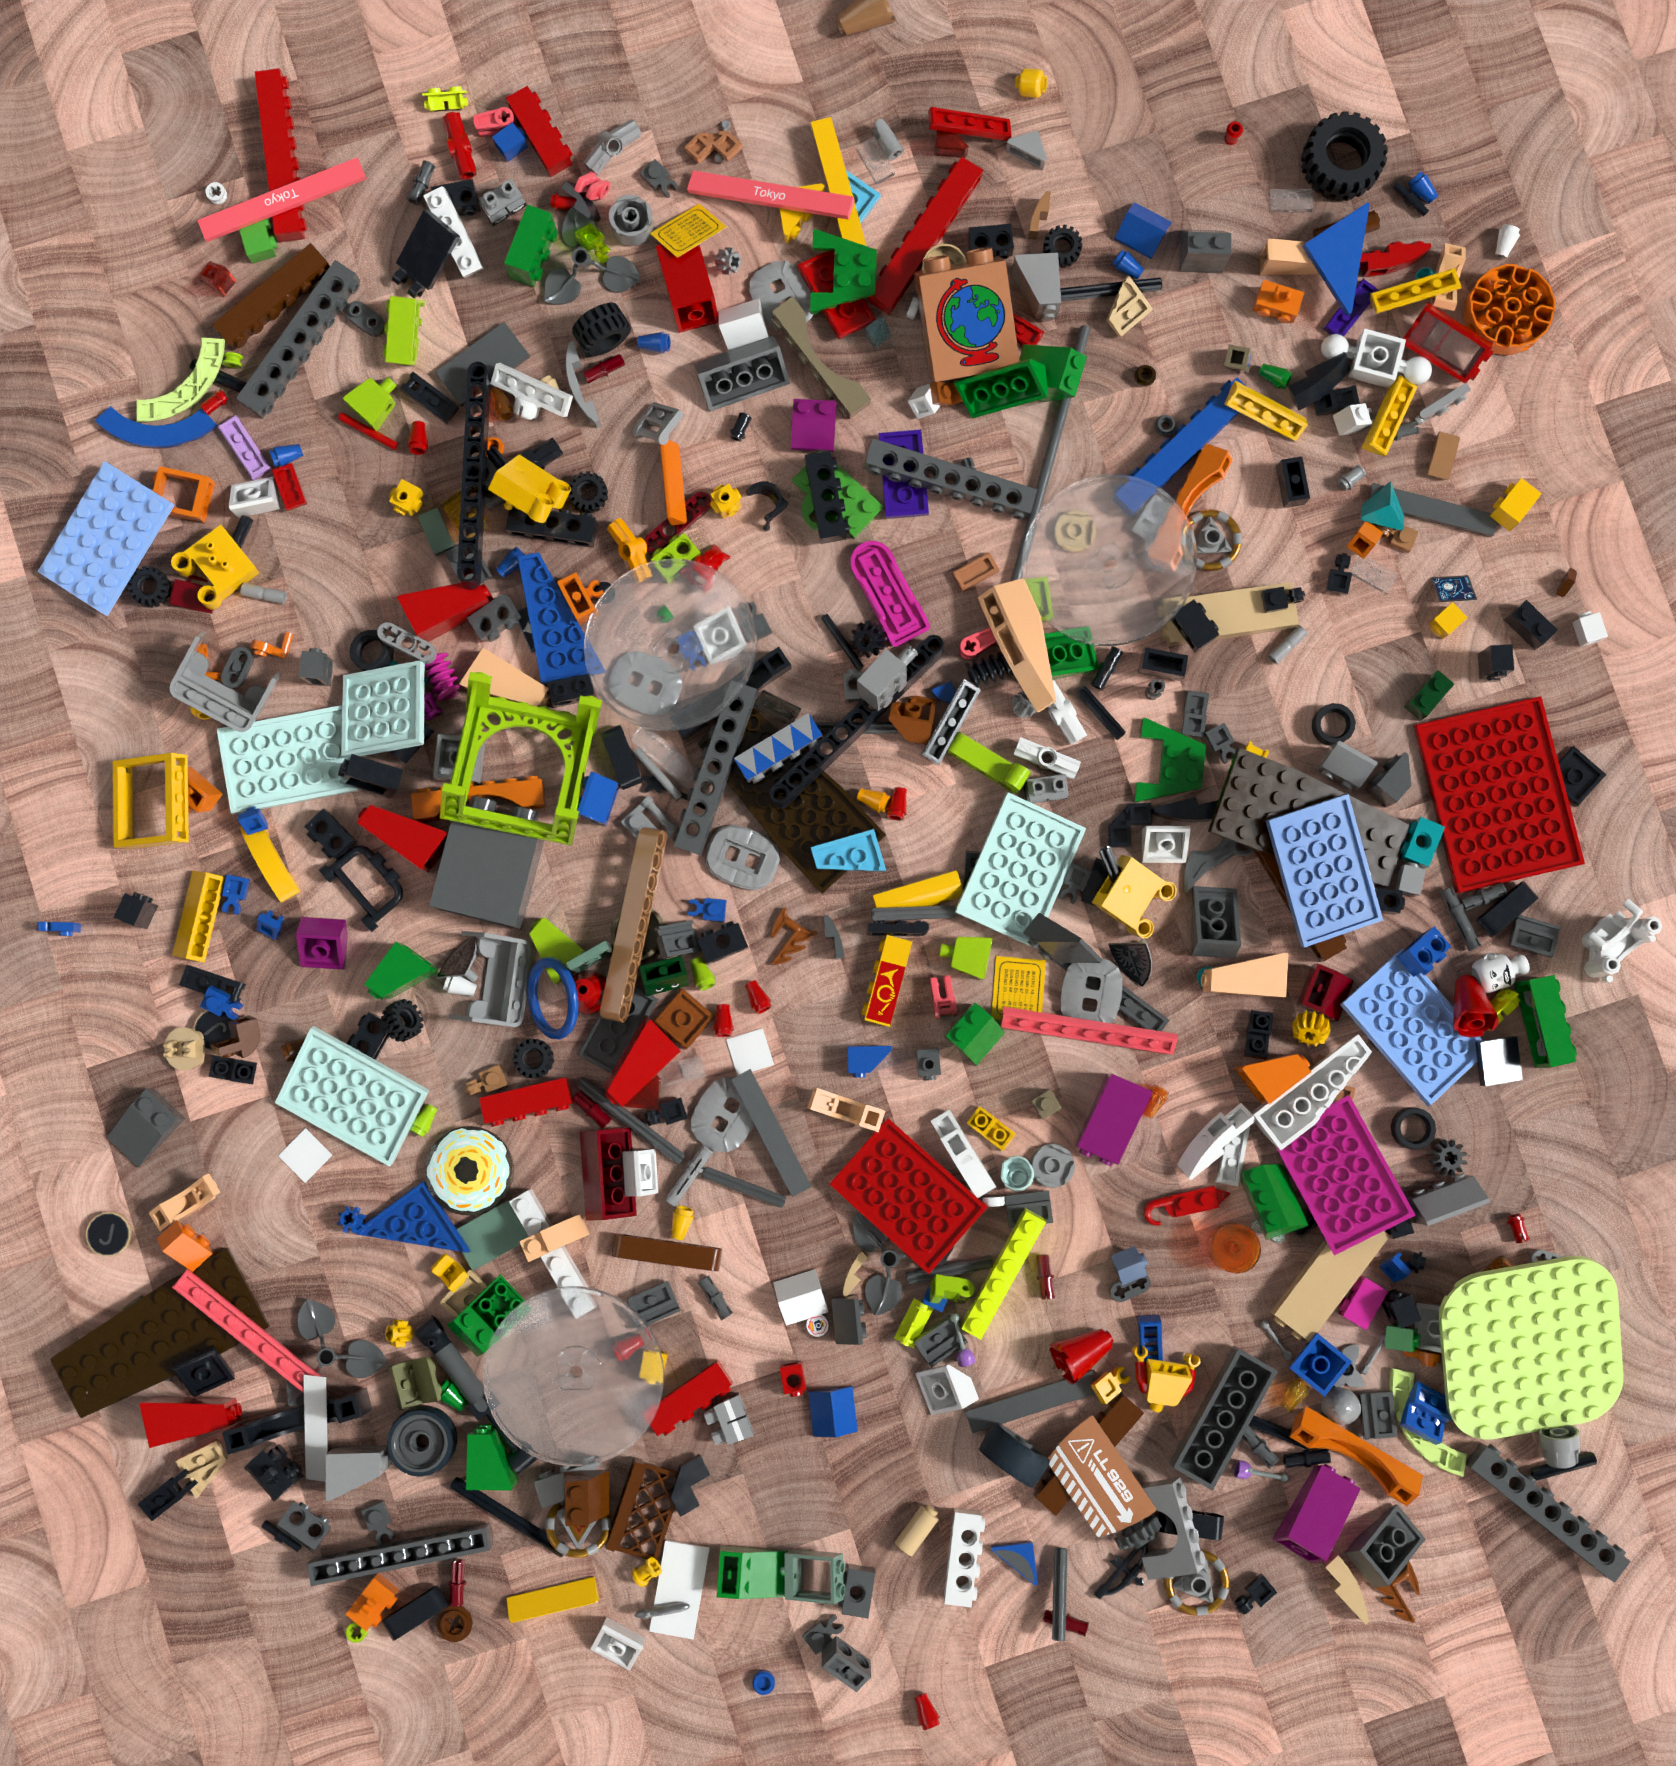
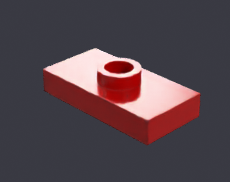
[271,463,307,511]

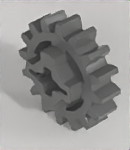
[1114,1515,1162,1550]

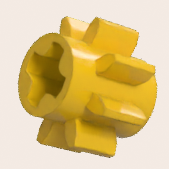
[385,1320,413,1347]

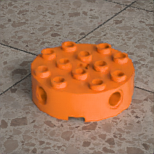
[1463,264,1556,355]

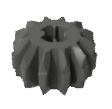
[1429,1139,1467,1176]

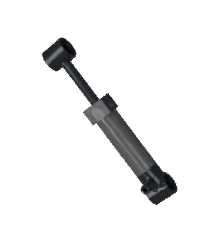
[414,1315,538,1474]

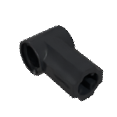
[521,437,563,470]

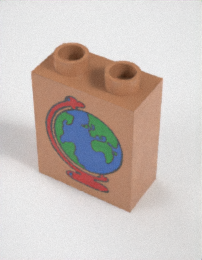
[914,247,1019,382]

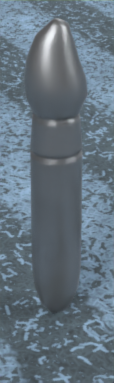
[634,1603,690,1619]

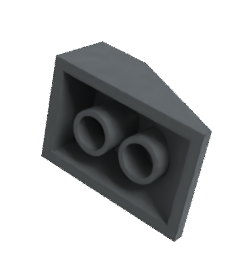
[1191,886,1241,958]
[1023,913,1103,963]
[107,1089,186,1168]
[1344,1504,1426,1588]

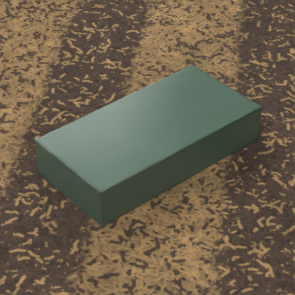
[418,508,455,556]

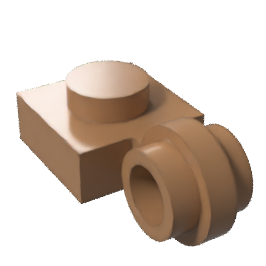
[1376,524,1419,553]
[464,1064,508,1096]

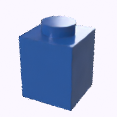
[492,122,528,162]

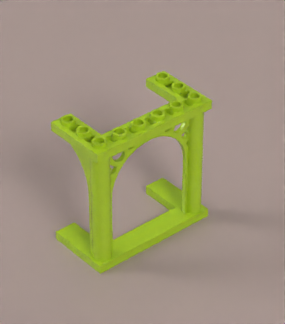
[440,672,602,846]

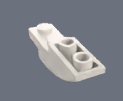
[1177,1103,1256,1180]
[931,1110,996,1198]

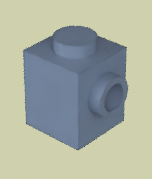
[1111,1246,1148,1285]

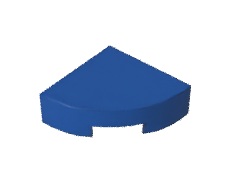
[931,681,956,703]

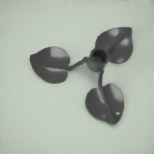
[544,207,640,305]
[853,1214,954,1315]
[286,1299,386,1406]

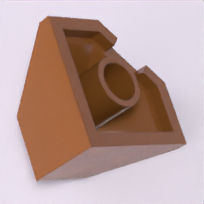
[889,695,937,745]

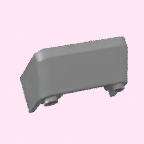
[169,630,282,732]
[449,931,533,1027]

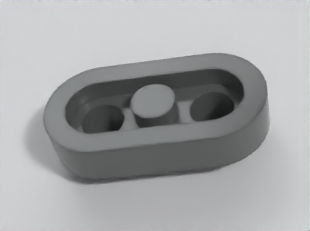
[346,301,385,337]
[221,647,254,689]

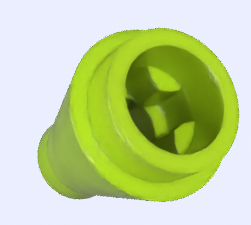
[690,957,716,991]
[410,1103,438,1137]

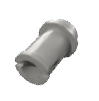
[1337,465,1366,491]

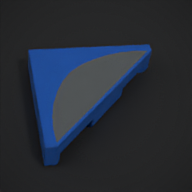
[991,1541,1038,1585]

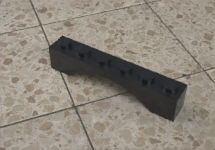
[670,647,791,741]

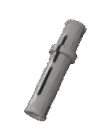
[665,1144,713,1207]

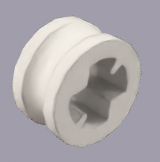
[206,182,227,205]

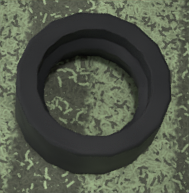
[349,630,394,671]
[1311,703,1356,746]
[1390,1107,1436,1150]

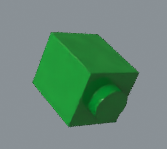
[1385,1325,1421,1352]

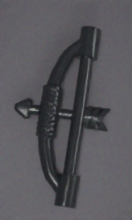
[1093,1542,1149,1599]

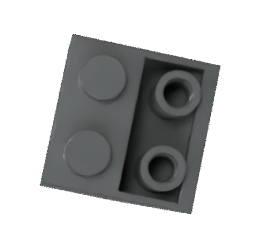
[1366,752,1411,807]
[832,1294,867,1345]

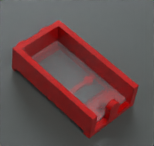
[1403,302,1494,384]

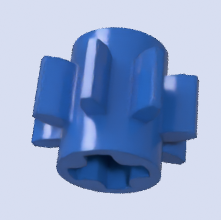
[337,1206,366,1234]

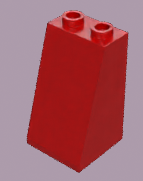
[656,244,719,333]
[397,583,493,642]
[357,805,448,873]
[604,1015,681,1107]
[139,1396,242,1448]

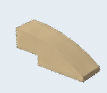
[1320,1551,1369,1625]

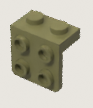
[388,1356,442,1411]

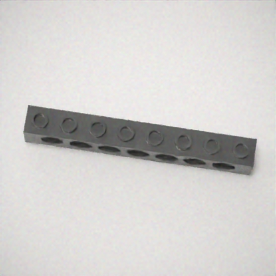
[236,260,361,419]
[863,438,1037,520]
[672,681,758,856]
[1466,1443,1631,1583]
[307,1523,494,1586]

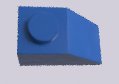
[848,1046,892,1078]

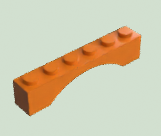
[1148,443,1233,573]
[411,776,547,822]
[1290,1406,1423,1506]

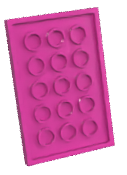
[1276,1095,1415,1256]

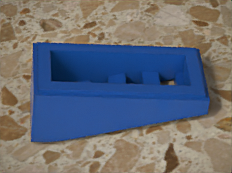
[1138,1315,1163,1362]

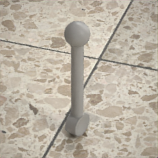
[714,120,731,163]
[1261,1320,1292,1360]
[1361,1333,1386,1375]

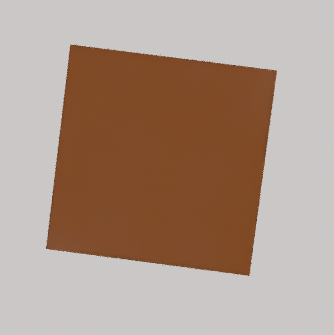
[654,988,715,1050]

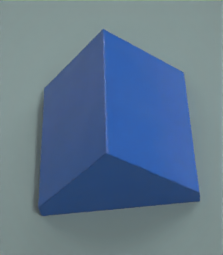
[1114,202,1172,259]
[1289,1332,1352,1397]
[808,1386,858,1438]

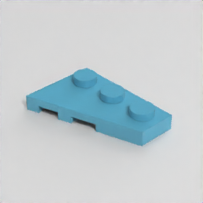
[811,829,886,872]

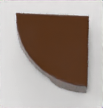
[1556,568,1577,597]

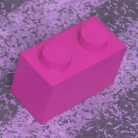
[1338,1276,1389,1330]

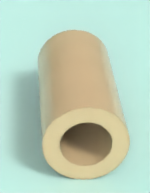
[894,1504,939,1556]

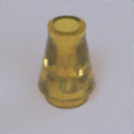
[1281,1377,1311,1412]

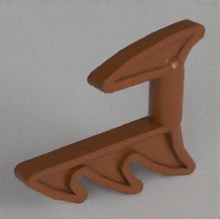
[771,908,817,965]
[1375,1561,1420,1623]

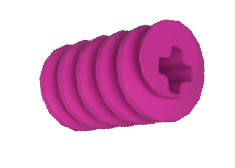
[425,653,461,701]

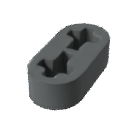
[1109,1276,1151,1302]

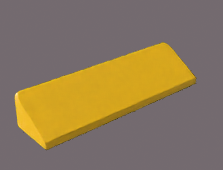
[1369,268,1461,314]
[1361,375,1418,457]
[1224,381,1308,442]
[507,1576,599,1623]

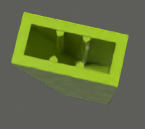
[529,917,586,985]

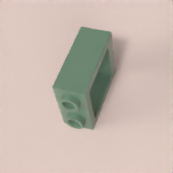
[785,1549,846,1605]

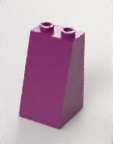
[1075,1073,1153,1167]
[1273,1464,1361,1563]

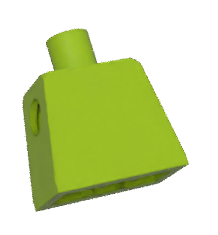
[343,377,397,431]
[939,937,993,980]

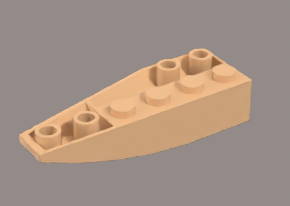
[977,578,1056,712]

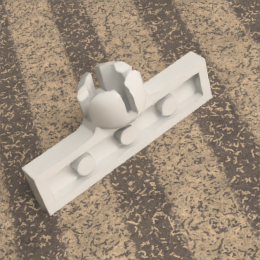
[491,363,573,420]

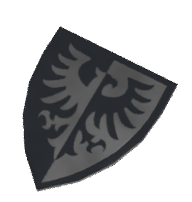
[437,937,478,982]
[1108,939,1152,987]

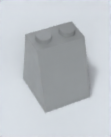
[1011,253,1061,321]
[325,1445,392,1501]

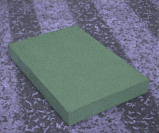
[566,941,613,973]
[457,1199,529,1271]

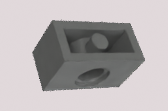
[838,1564,875,1619]

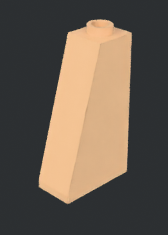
[1259,239,1319,276]
[459,648,551,707]
[1201,953,1288,998]

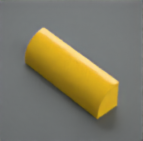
[172,870,225,962]
[873,870,963,908]

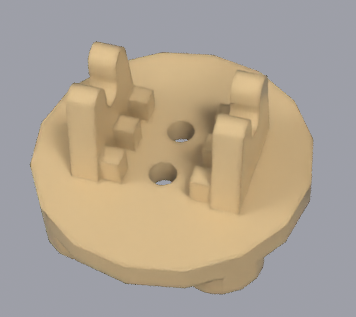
[163,1027,206,1071]

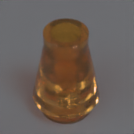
[490,387,514,421]
[1143,1084,1169,1119]

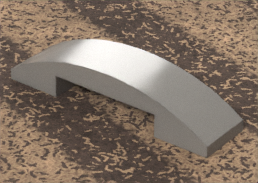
[566,341,601,428]

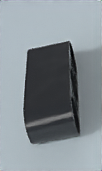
[600,725,643,790]
[1476,881,1539,938]
[1159,1510,1224,1540]
[381,1585,449,1641]

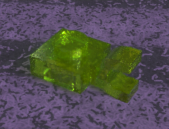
[574,223,610,263]

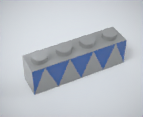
[734,713,823,783]

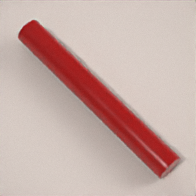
[338,412,398,450]

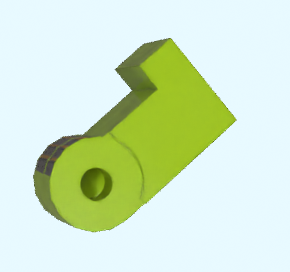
[930,1274,975,1304]

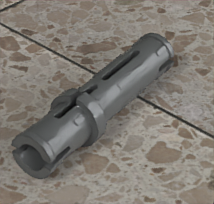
[1439,886,1481,951]

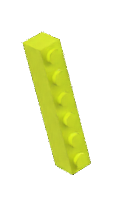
[961,1208,1046,1340]

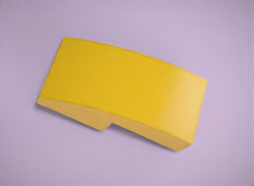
[967,1106,1016,1151]

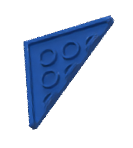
[1302,202,1370,316]
[356,1181,471,1253]

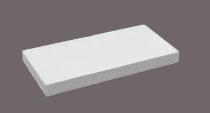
[649,1539,710,1639]

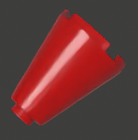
[573,970,607,1014]
[1453,975,1499,1037]
[1049,1329,1114,1385]

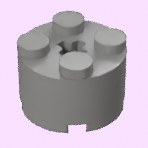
[609,195,654,246]

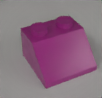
[791,399,837,452]
[296,917,348,970]

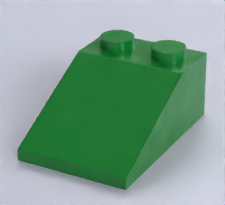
[1044,628,1099,680]

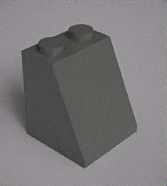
[1179,229,1231,273]

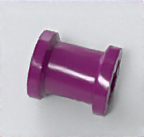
[424,692,443,721]

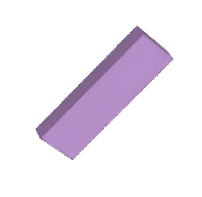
[218,415,272,480]

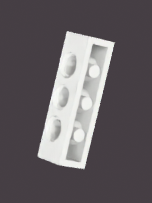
[423,186,484,278]
[943,1508,985,1607]

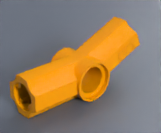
[607,518,653,583]

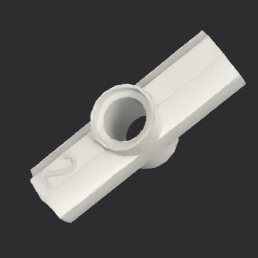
[1048,680,1087,745]
[1013,737,1081,780]

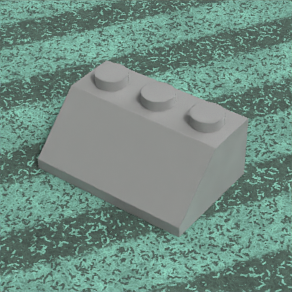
[1406,1173,1490,1226]

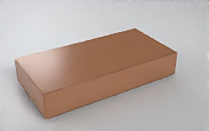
[951,552,1000,593]

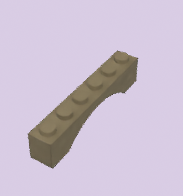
[771,296,871,419]

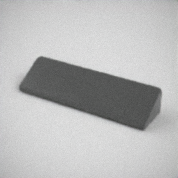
[921,679,981,765]

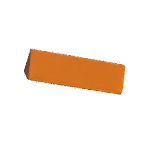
[660,440,687,526]

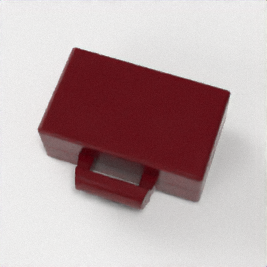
[169,575,214,614]

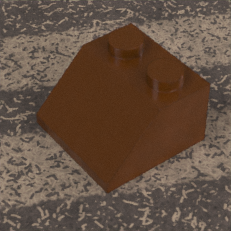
[563,1469,609,1526]

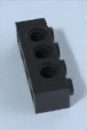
[805,451,850,544]
[506,505,598,548]

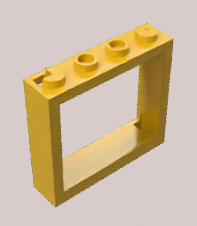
[113,753,189,849]

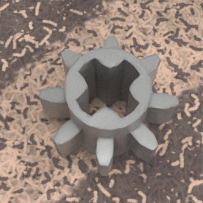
[715,247,741,275]
[1011,691,1036,718]

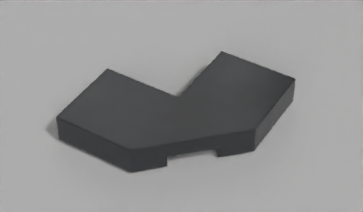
[1108,803,1152,848]
[669,1454,710,1517]

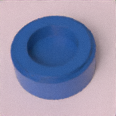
[752,1670,775,1695]

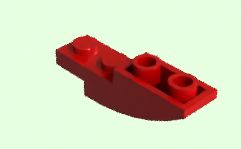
[1359,241,1431,277]

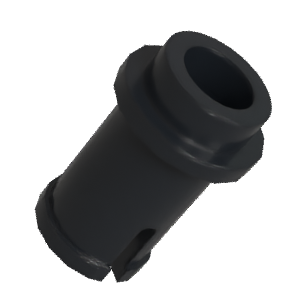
[729,412,752,442]

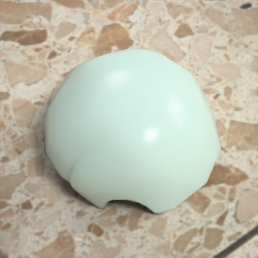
[1001,1156,1034,1192]

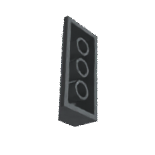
[693,335,790,412]

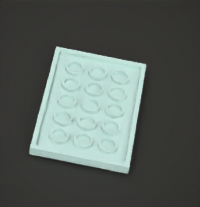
[217,705,361,815]
[954,792,1086,948]
[275,1026,429,1167]

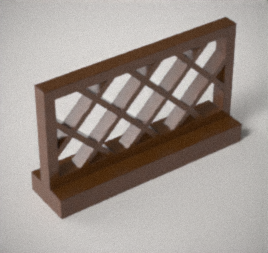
[605,1457,677,1560]

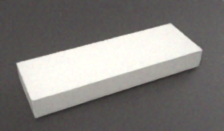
[1215,1126,1250,1187]

